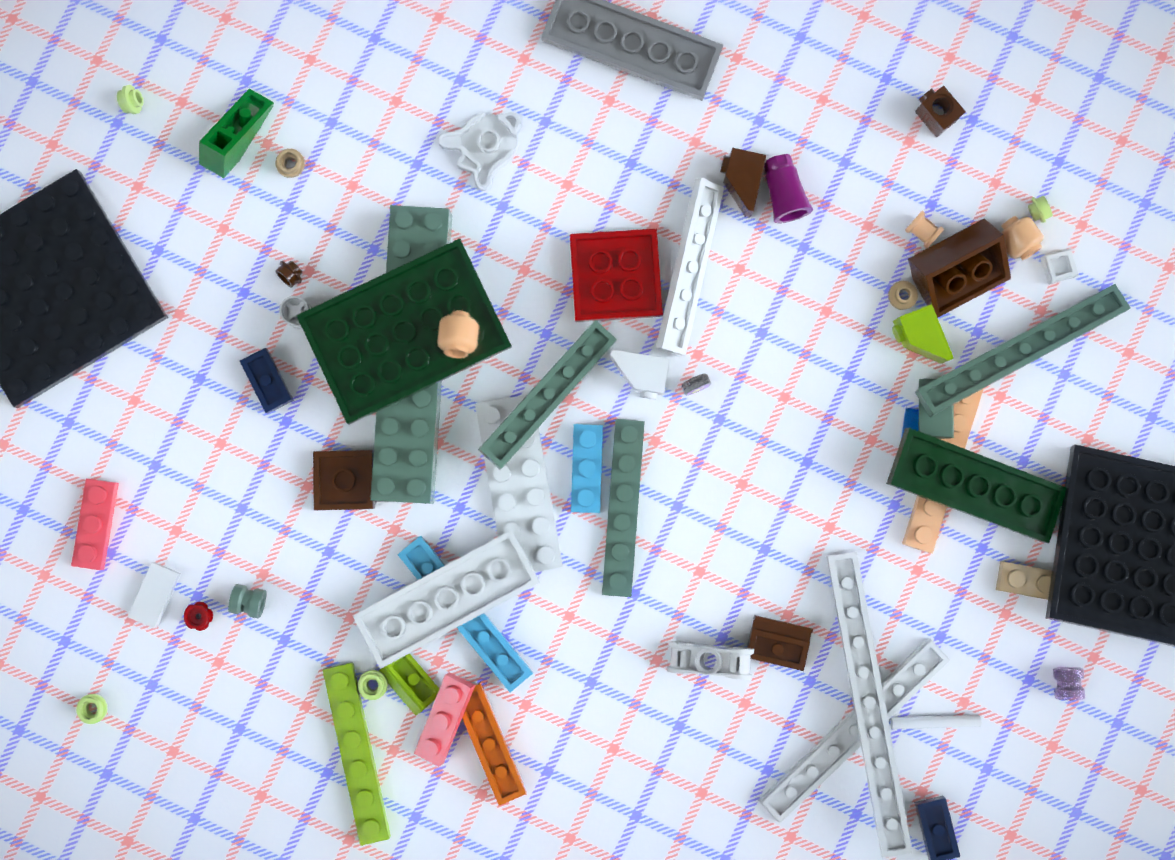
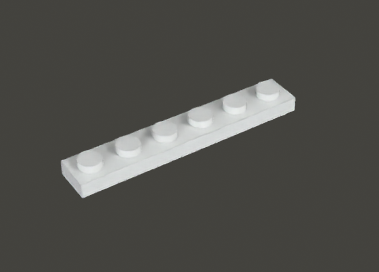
[656,178,724,356]

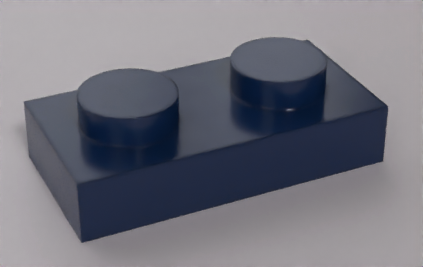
[239,348,294,414]
[914,795,961,860]

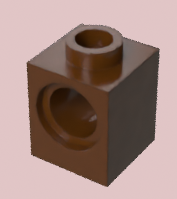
[915,85,966,138]

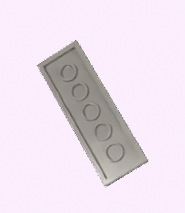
[541,0,724,101]

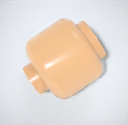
[1001,216,1044,261]
[437,311,479,358]

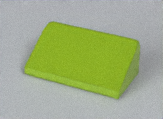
[378,653,440,716]

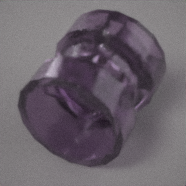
[1053,667,1086,700]

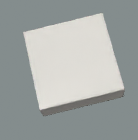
[1040,248,1079,285]

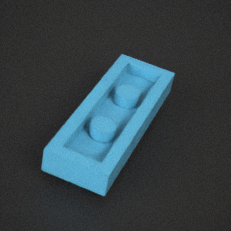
[571,424,603,513]

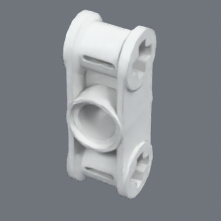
[667,641,754,680]

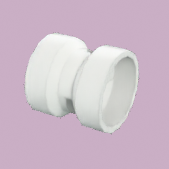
[279,295,312,329]

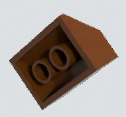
[908,218,1011,318]

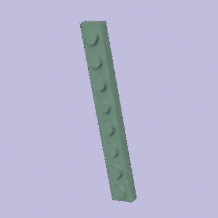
[915,284,1131,417]

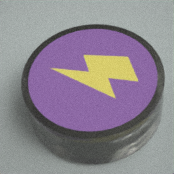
[681,373,712,396]

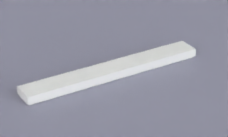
[758,638,951,824]

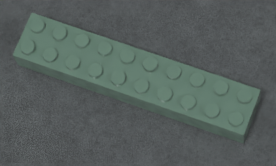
[370,205,453,504]

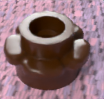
[275,261,302,288]

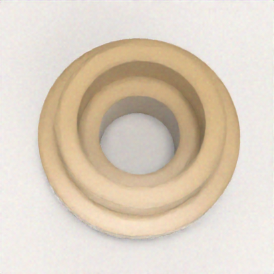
[275,149,305,178]
[888,281,918,310]

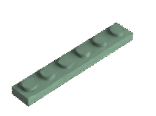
[478,320,617,470]
[602,419,645,597]

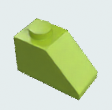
[892,304,954,364]

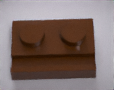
[747,615,813,671]

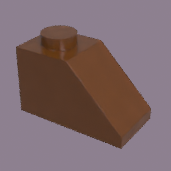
[720,147,767,218]

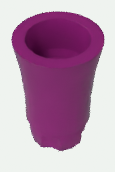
[764,154,813,224]

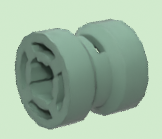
[228,584,267,619]

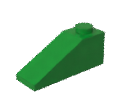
[199,88,274,178]

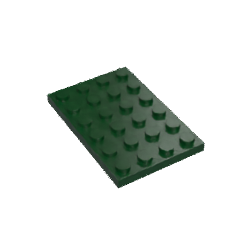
[296,238,512,425]

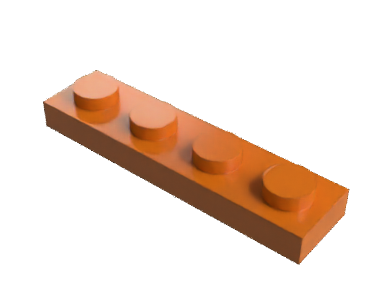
[462,682,527,806]

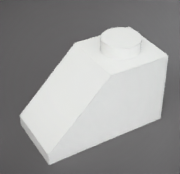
[610,349,670,400]

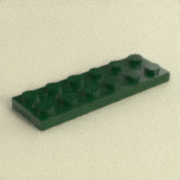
[886,428,1066,544]

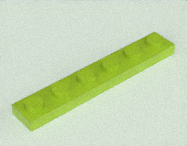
[322,662,391,846]

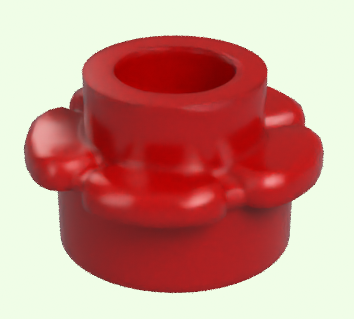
[184,602,213,631]

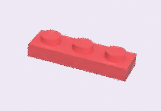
[71,479,119,570]
[414,672,475,767]

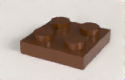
[313,450,375,511]

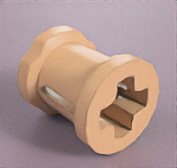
[904,211,944,249]

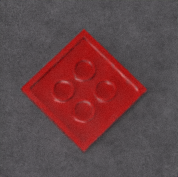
[570,228,663,322]

